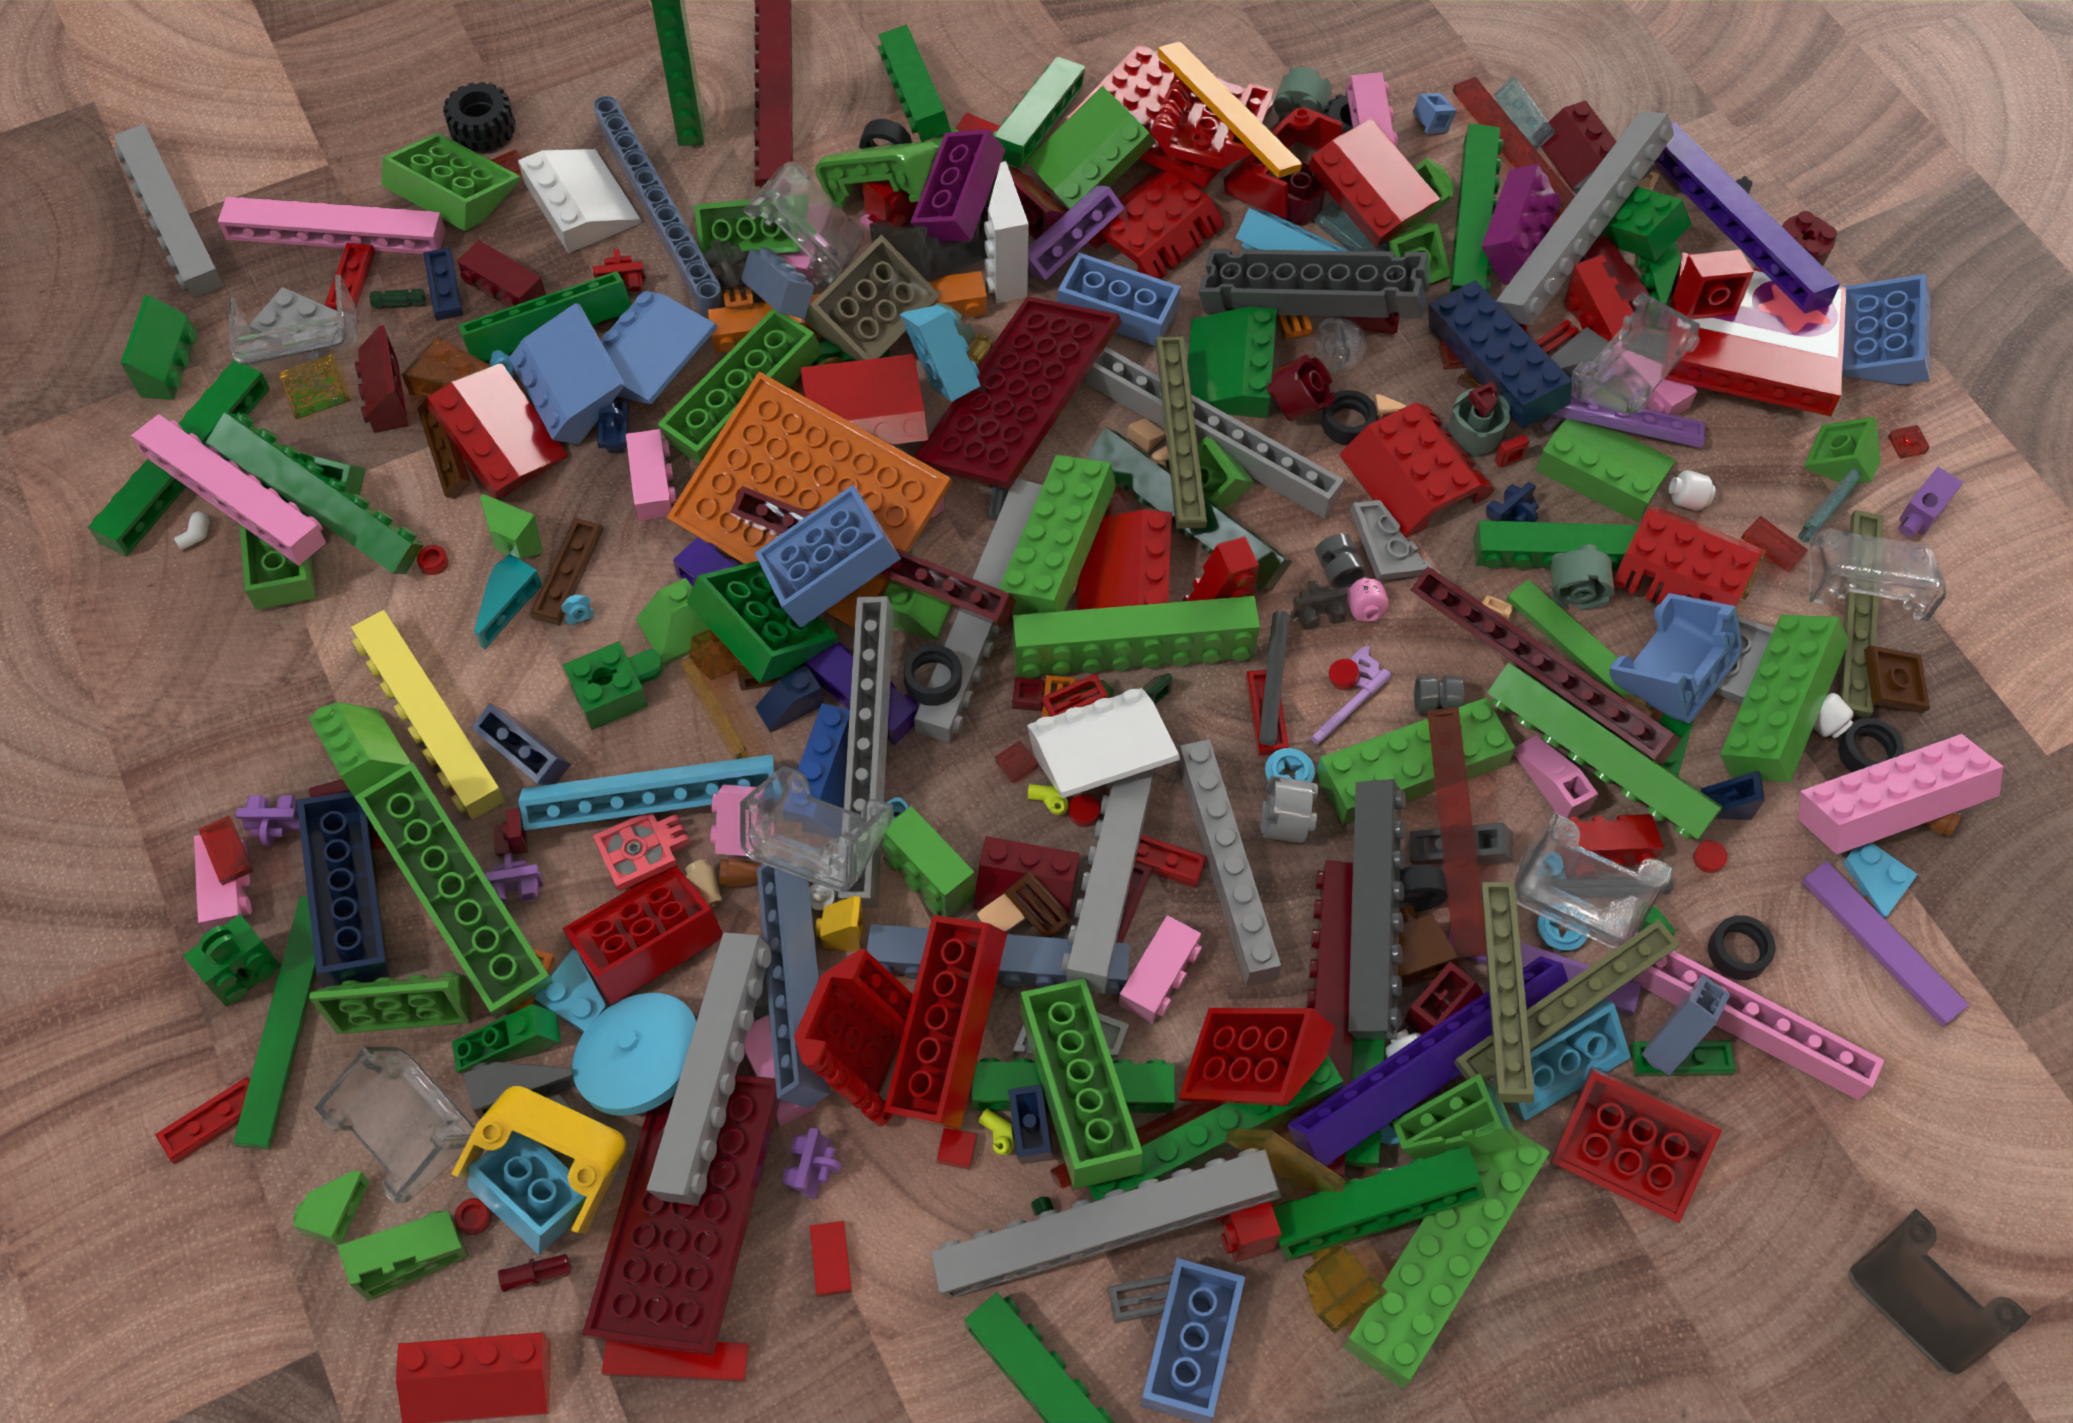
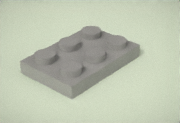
[249,287,353,363]

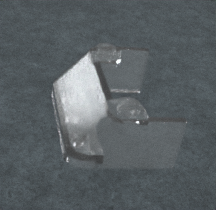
[228,275,357,366]

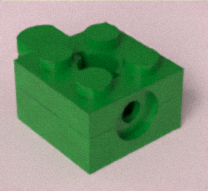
[562,641,664,730]
[183,914,281,1007]

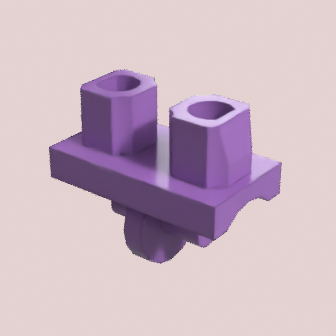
[236,795,300,846]
[484,853,544,905]
[782,1128,842,1199]

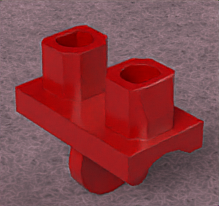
[592,249,646,293]

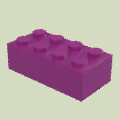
[910,129,1005,242]
[1481,164,1560,285]

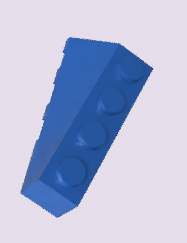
[783,703,850,841]

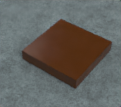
[1864,645,1930,713]

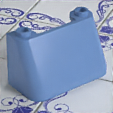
[1610,593,1742,723]

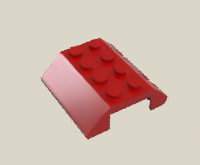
[1151,74,1274,170]
[1087,170,1224,279]
[1340,402,1495,538]
[1613,505,1764,606]
[794,949,913,1127]

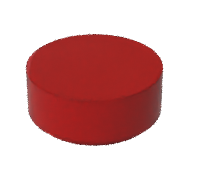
[417,545,449,575]
[1328,659,1360,690]
[1068,794,1100,827]
[1693,840,1727,873]
[455,1198,492,1235]

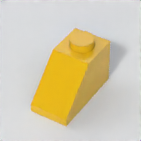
[815,896,864,952]

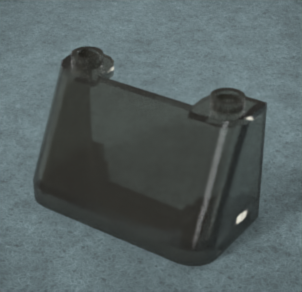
[869,200,990,282]
[1849,1209,2031,1375]

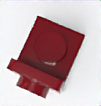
[494,808,528,856]

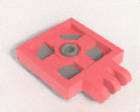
[592,813,691,892]

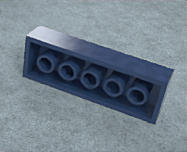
[1428,280,1572,428]
[297,791,390,988]

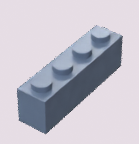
[741,247,814,319]

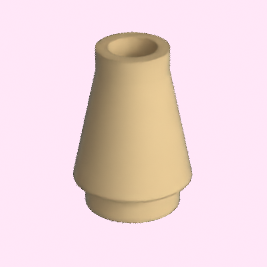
[685,859,722,908]

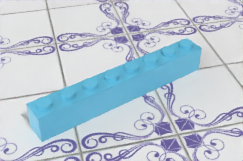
[518,754,777,831]

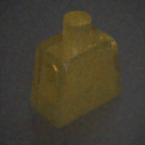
[1303,1245,1387,1334]

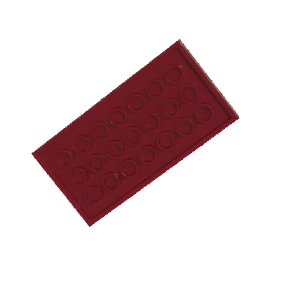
[914,296,1122,489]
[582,1075,780,1356]

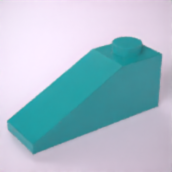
[474,554,542,649]

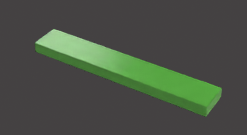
[1506,579,1652,714]

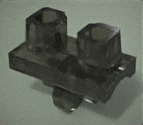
[703,239,749,291]
[1290,580,1348,630]

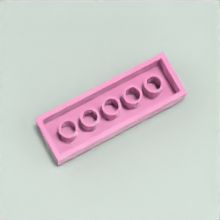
[1799,734,2004,855]

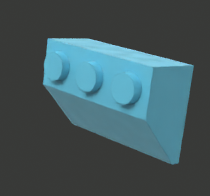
[900,305,981,402]
[468,1131,587,1255]

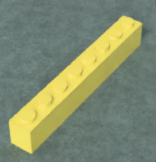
[351,610,505,820]

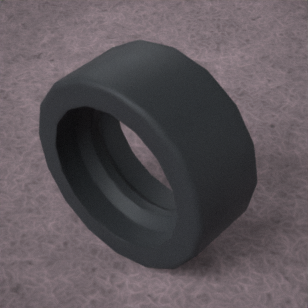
[859,119,912,148]
[1321,390,1377,445]
[903,644,962,706]
[1838,718,1904,772]
[1399,865,1448,912]
[1708,915,1776,980]

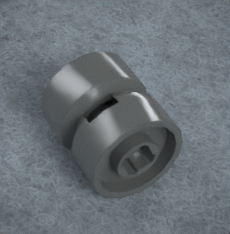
[1315,533,1366,589]
[1414,675,1464,715]

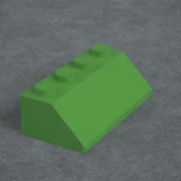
[694,195,809,259]
[308,702,411,803]

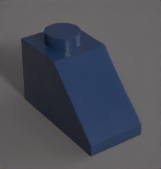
[755,665,823,733]
[1008,1084,1054,1164]

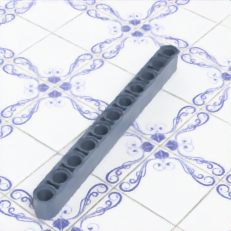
[594,96,723,316]

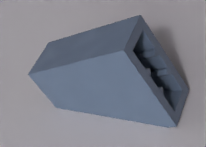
[1642,974,1730,1076]

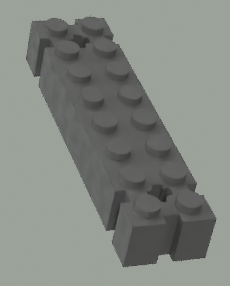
[1198,249,1432,319]

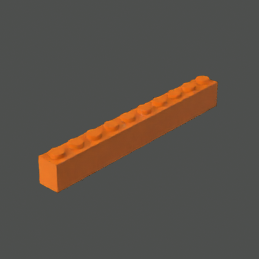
[708,271,987,353]

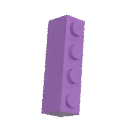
[1028,186,1125,280]

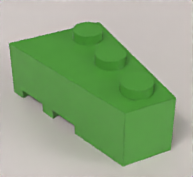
[1392,1074,1521,1160]
[337,1210,469,1301]

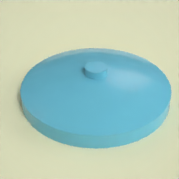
[572,993,697,1116]

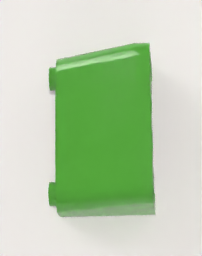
[815,141,939,209]

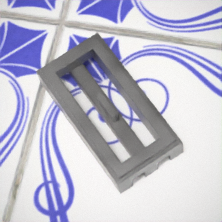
[1108,1274,1172,1323]

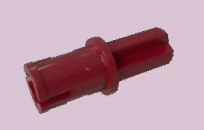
[498,1254,571,1292]

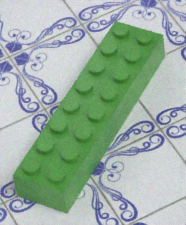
[1012,596,1260,678]
[1487,662,1724,840]
[355,762,553,1019]
[1343,1129,1550,1389]

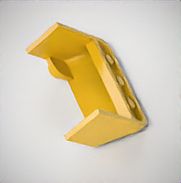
[451,1086,627,1234]

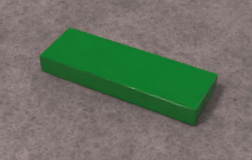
[1630,1040,1736,1077]

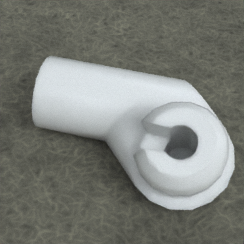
[174,511,210,551]

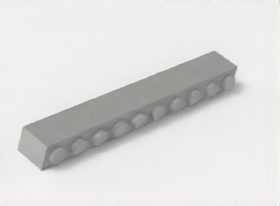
[1496,111,1675,325]
[1086,347,1344,519]
[914,478,1043,744]
[838,596,894,907]
[931,1148,1282,1299]

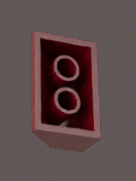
[1534,100,1617,192]
[993,165,1068,240]
[355,325,409,433]
[973,836,1080,926]

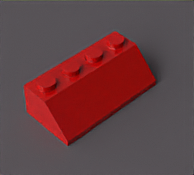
[396,1332,551,1423]

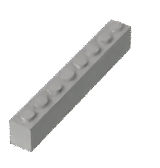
[114,124,224,299]
[1177,739,1281,987]
[1061,768,1155,994]
[647,932,772,1206]

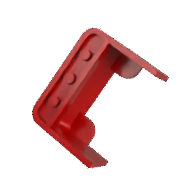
[1224,108,1343,219]

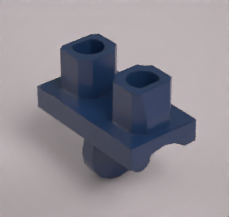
[597,400,629,453]
[1486,482,1539,522]

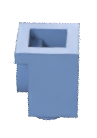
[1413,93,1457,134]

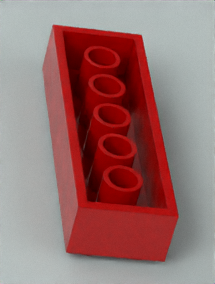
[884,915,1008,1130]

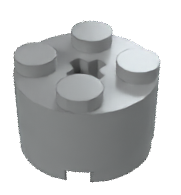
[1261,776,1318,844]

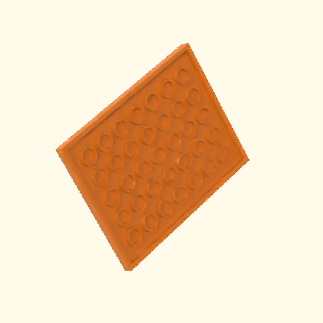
[666,372,953,629]

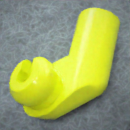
[1028,784,1069,815]
[978,1108,1015,1155]

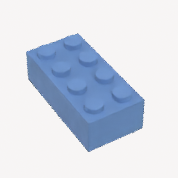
[1057,252,1181,346]
[1140,1258,1245,1423]

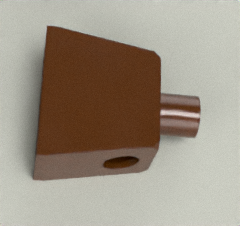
[1398,905,1459,988]

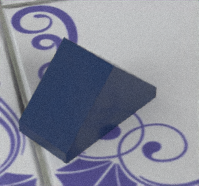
[1701,771,1765,820]

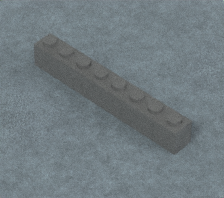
[1348,779,1406,1040]

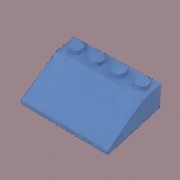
[1842,274,1931,385]
[600,291,718,404]
[509,303,625,444]
[755,484,901,628]

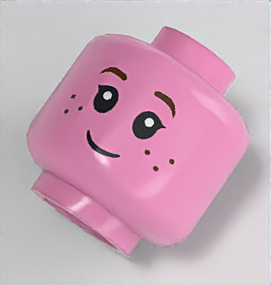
[1347,578,1389,622]

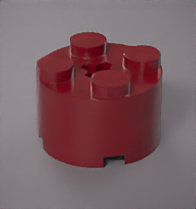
[1274,160,1326,226]
[1782,211,1837,266]
[1268,354,1334,422]

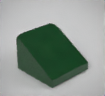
[1142,673,1173,705]

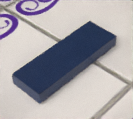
[423,247,464,321]

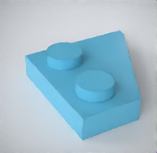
[1843,842,1918,919]
[534,949,607,1033]

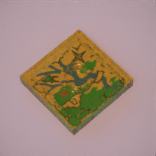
[278,354,351,420]

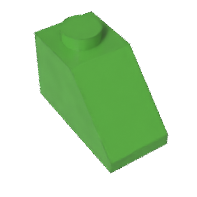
[293,1170,370,1245]

